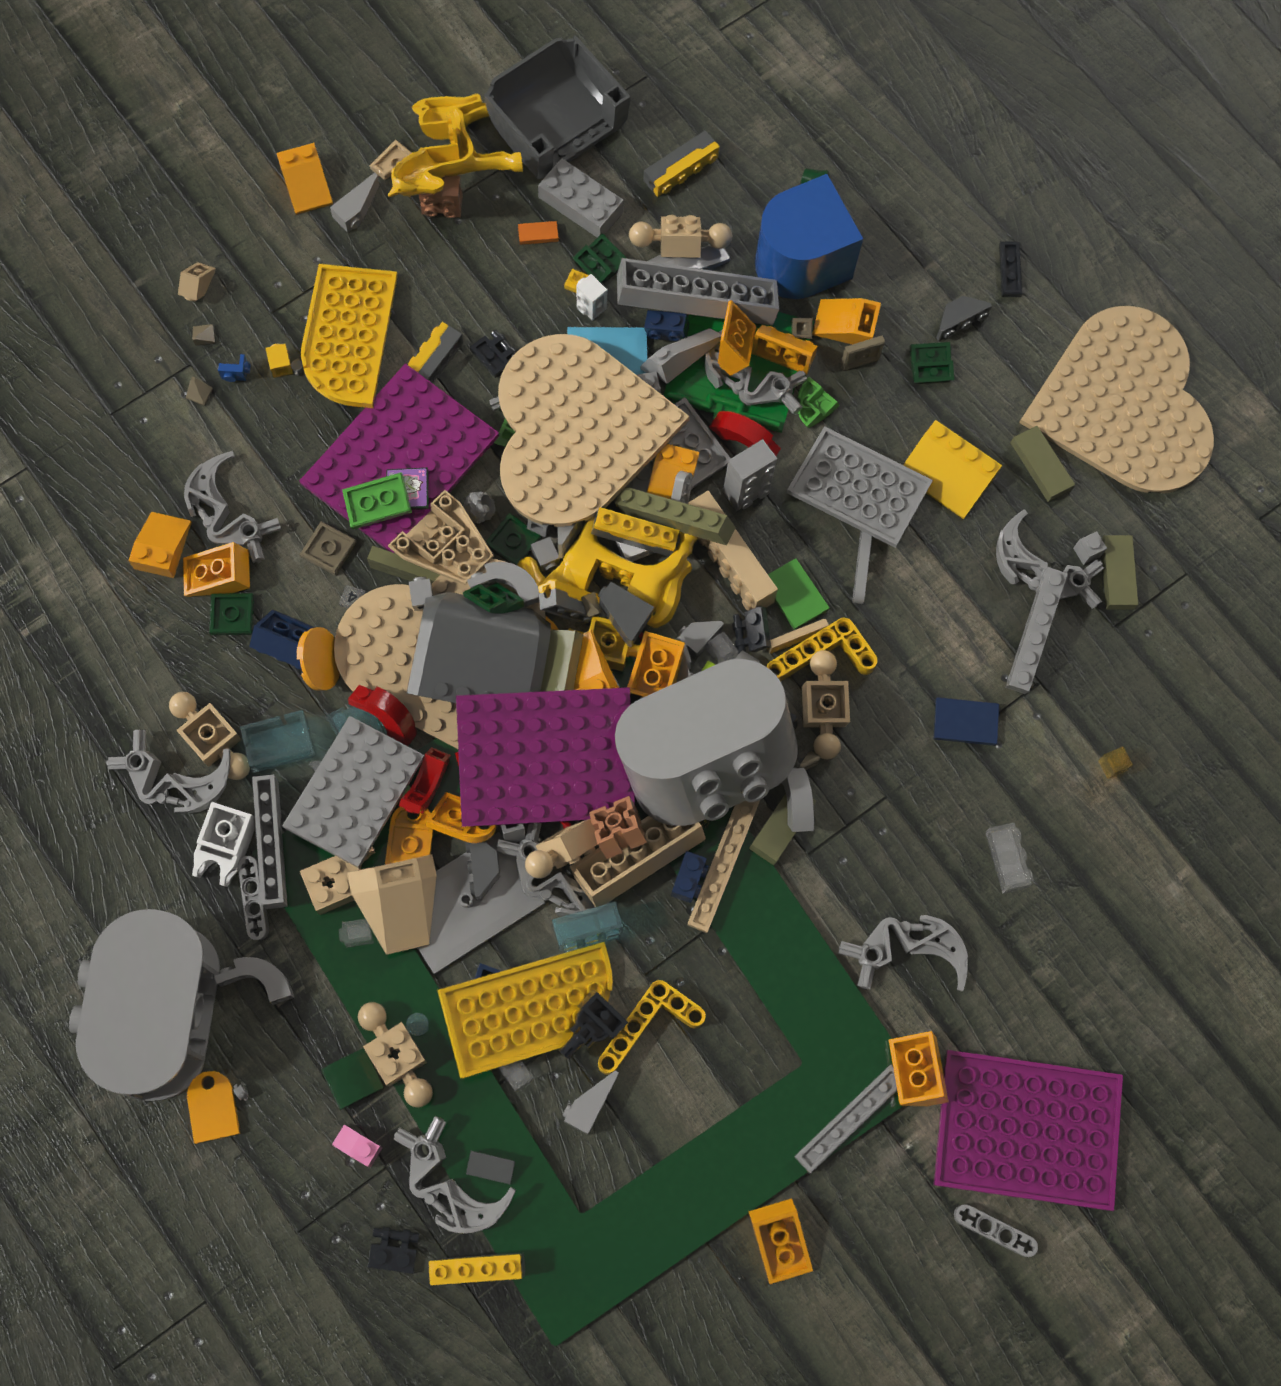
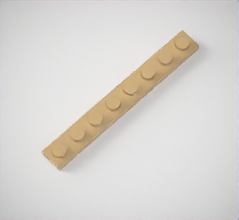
[687,800,760,933]

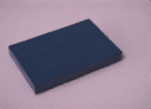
[933,697,999,746]

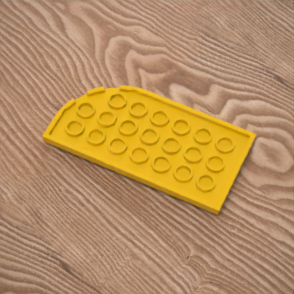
[301,264,398,408]
[438,942,613,1078]

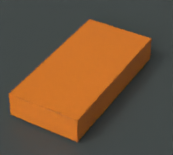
[518,221,558,245]

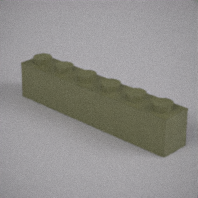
[615,487,736,546]

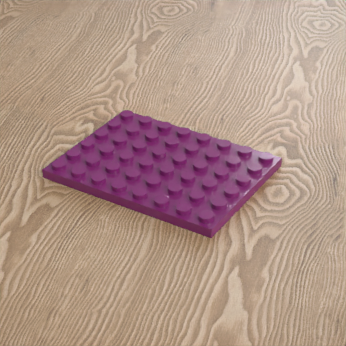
[299,364,499,553]
[456,687,635,827]
[933,1050,1123,1211]

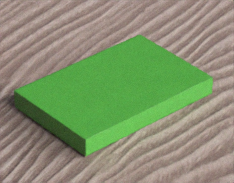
[342,472,412,530]
[768,558,829,630]

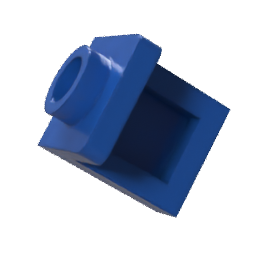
[218,354,250,382]

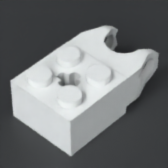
[192,802,256,887]

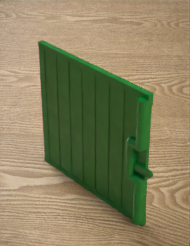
[663,312,815,433]

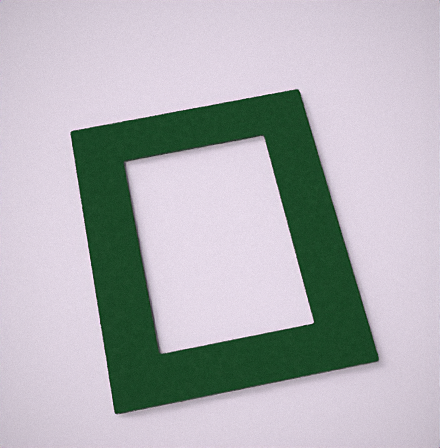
[252,642,902,1346]

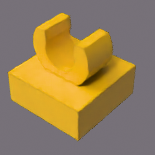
[564,269,589,293]

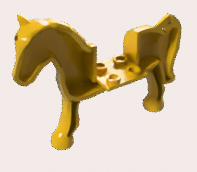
[388,94,523,197]
[517,517,698,628]

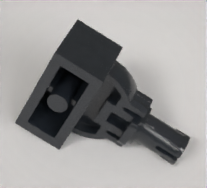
[559,990,628,1060]

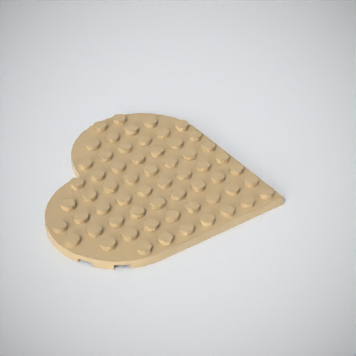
[1019,306,1214,494]
[498,334,690,527]
[334,559,546,749]

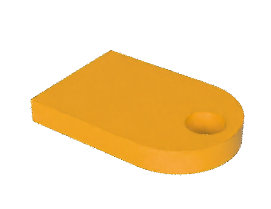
[426,792,496,843]
[385,806,434,865]
[187,1071,240,1144]

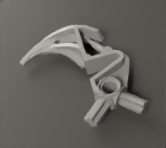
[704,330,807,414]
[184,451,282,563]
[996,509,1104,609]
[106,730,230,814]
[496,822,612,919]
[838,915,968,992]
[394,1116,516,1233]

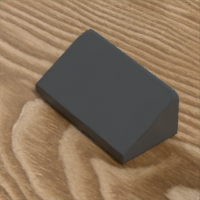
[466,1151,515,1184]

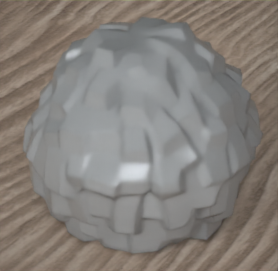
[463,492,496,524]

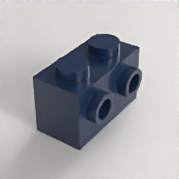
[644,310,690,341]
[671,851,709,903]

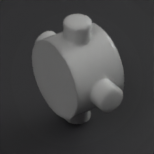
[291,358,304,376]
[233,1084,248,1101]

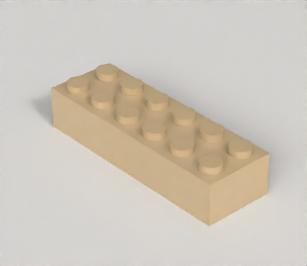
[688,490,778,611]
[570,816,706,909]

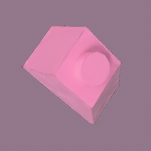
[332,1125,382,1168]

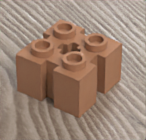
[419,175,463,218]
[589,796,647,859]

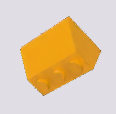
[718,300,756,376]
[752,325,818,375]
[889,1031,949,1106]

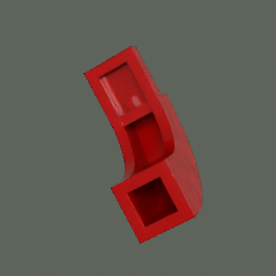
[709,411,781,456]
[348,685,417,746]
[399,747,451,814]

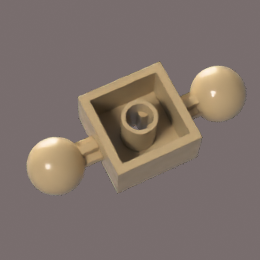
[629,215,732,258]
[802,650,850,760]
[169,692,250,780]
[525,819,598,878]
[358,1002,433,1108]

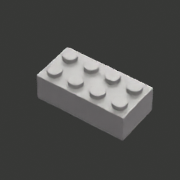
[538,158,624,238]
[723,439,777,511]

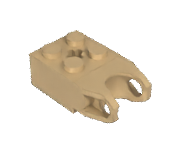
[300,846,375,915]

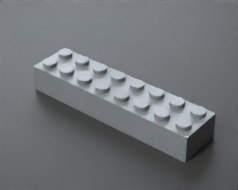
[617,258,779,326]

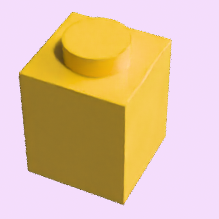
[266,344,293,378]

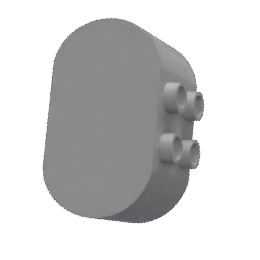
[615,659,798,826]
[69,909,220,1101]

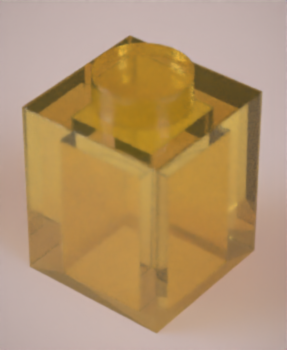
[1098,746,1133,779]

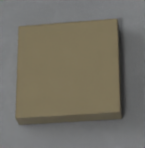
[840,335,885,371]
[300,521,357,576]

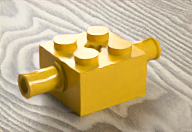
[568,616,640,672]

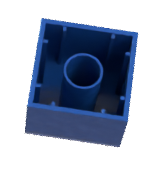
[755,174,863,299]

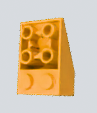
[812,298,881,345]

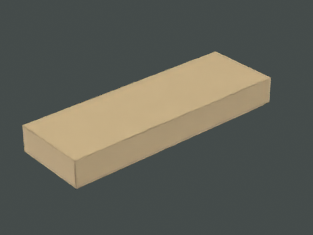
[767,619,829,654]

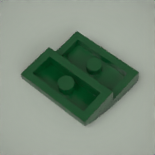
[573,233,627,284]
[910,342,954,383]
[463,583,524,614]
[321,1048,384,1110]

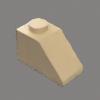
[178,262,216,301]

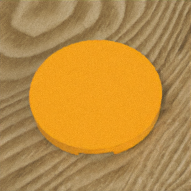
[297,627,340,691]

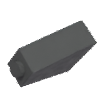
[598,582,654,648]

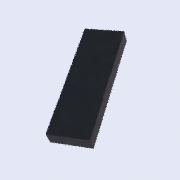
[999,241,1022,297]

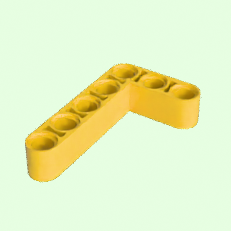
[767,618,877,682]
[598,980,706,1075]

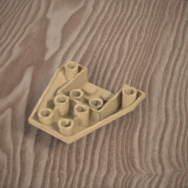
[388,490,493,585]
[347,854,437,955]

